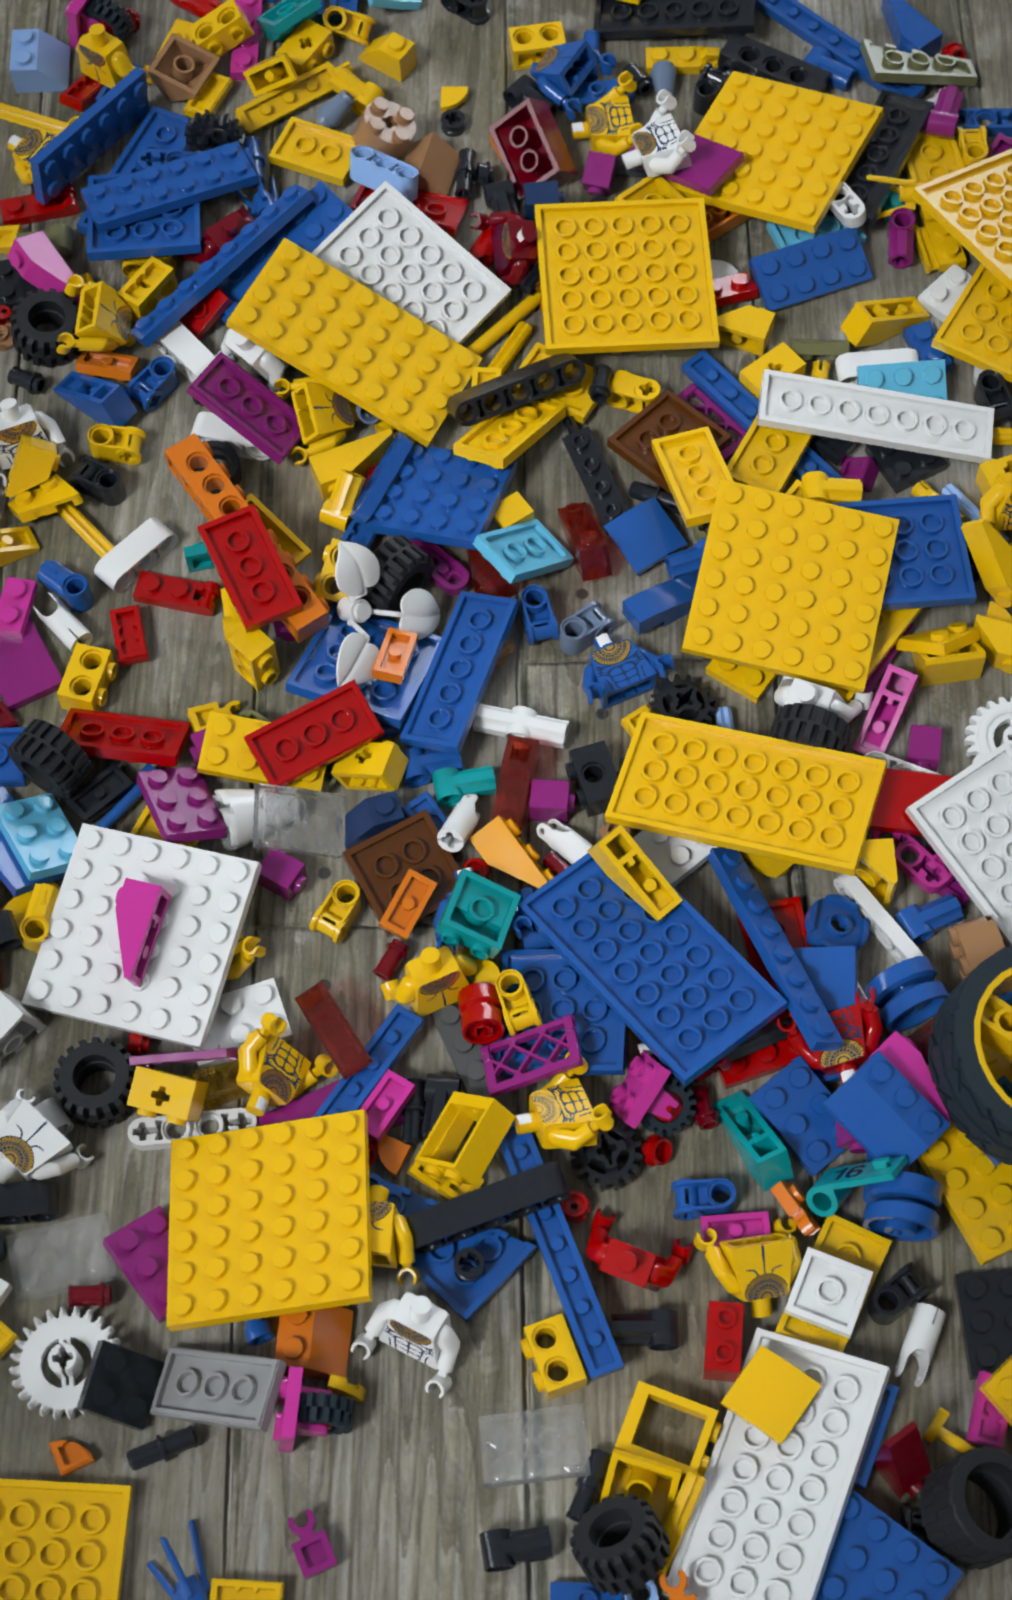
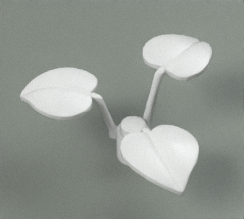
[335,541,440,687]

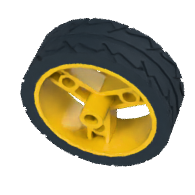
[928,946,1012,1165]

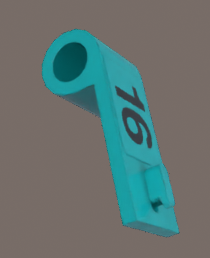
[806,1155,908,1217]

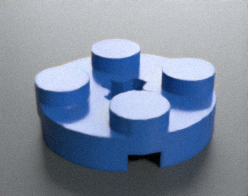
[805,894,869,951]

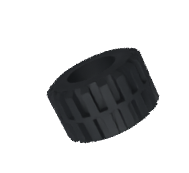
[11,288,80,367]
[361,535,434,618]
[769,703,852,752]
[8,719,93,799]
[53,1037,136,1129]
[570,1493,670,1596]

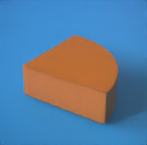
[378,1135,412,1178]
[49,1440,96,1478]

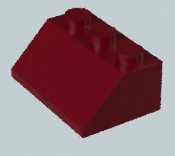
[489,97,578,200]

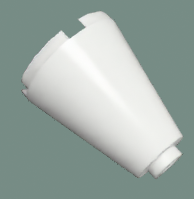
[212,789,303,852]

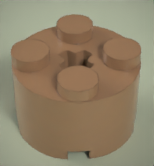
[353,97,416,160]
[947,915,1005,981]

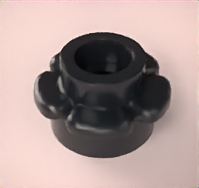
[475,161,495,186]

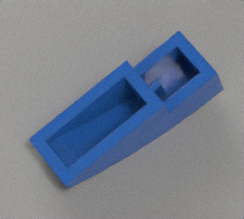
[622,575,698,635]

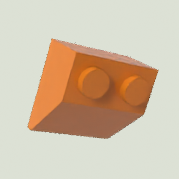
[274,1306,354,1379]

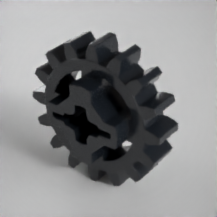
[184,109,245,152]
[649,674,717,725]
[570,1121,643,1192]

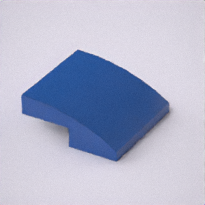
[604,497,688,576]

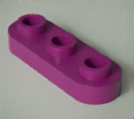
[409,539,470,595]

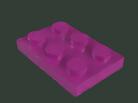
[136,766,227,843]
[102,1206,169,1324]

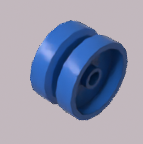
[865,956,949,1033]
[863,1171,943,1242]

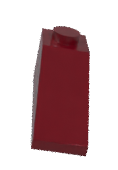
[873,1421,932,1500]

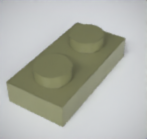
[790,338,850,360]

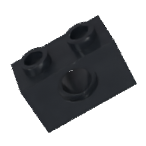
[565,740,618,817]

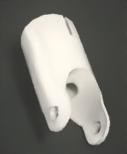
[33,592,93,653]
[437,794,480,852]
[536,819,593,864]
[894,1303,946,1387]

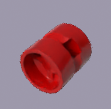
[458,982,505,1045]

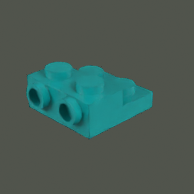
[255,0,322,41]
[434,868,521,960]

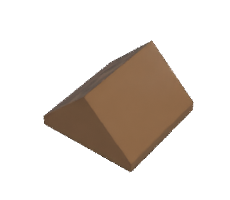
[147,33,220,102]
[403,132,459,195]

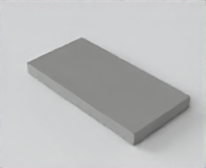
[149,1346,287,1433]

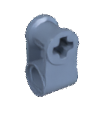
[559,600,617,655]

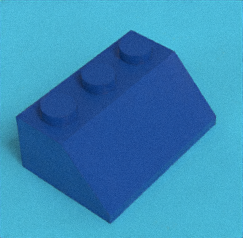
[821,1050,951,1171]

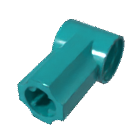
[432,765,497,808]

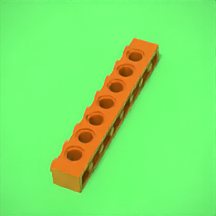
[164,433,330,644]

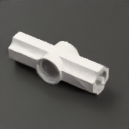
[473,704,569,749]

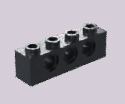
[718,31,830,93]

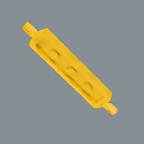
[235,61,353,136]

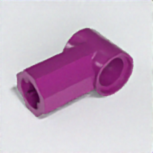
[926,85,964,139]
[887,208,916,269]

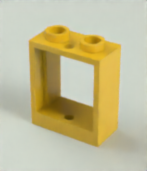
[414,1091,516,1186]
[614,1381,722,1481]

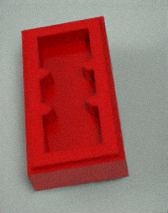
[59,74,104,112]
[179,285,233,341]
[109,604,150,667]

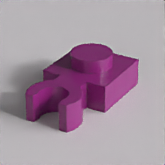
[288,1509,339,1580]

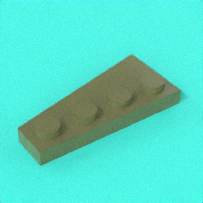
[860,39,978,87]

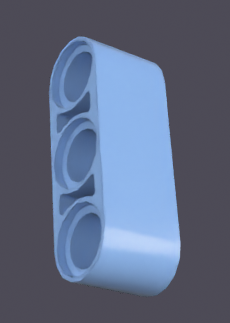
[350,145,419,202]

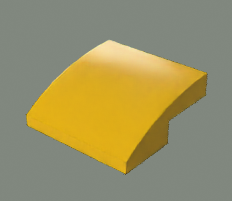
[720,1345,821,1445]

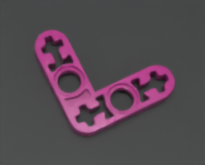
[871,830,955,894]

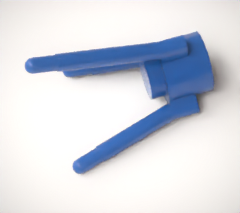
[234,148,278,217]
[147,1520,211,1600]

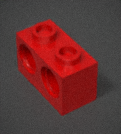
[703,1300,744,1382]

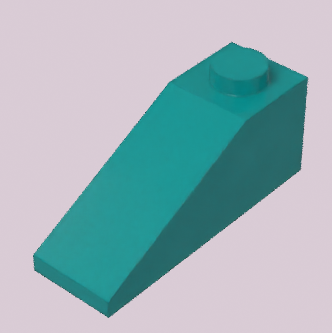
[713,1090,794,1192]

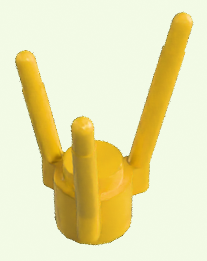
[866,175,922,219]

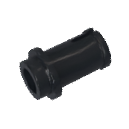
[622,62,653,96]
[588,364,612,403]
[7,366,46,395]

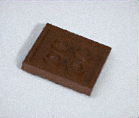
[607,389,732,494]
[342,809,460,938]

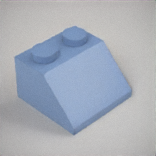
[9,29,71,93]

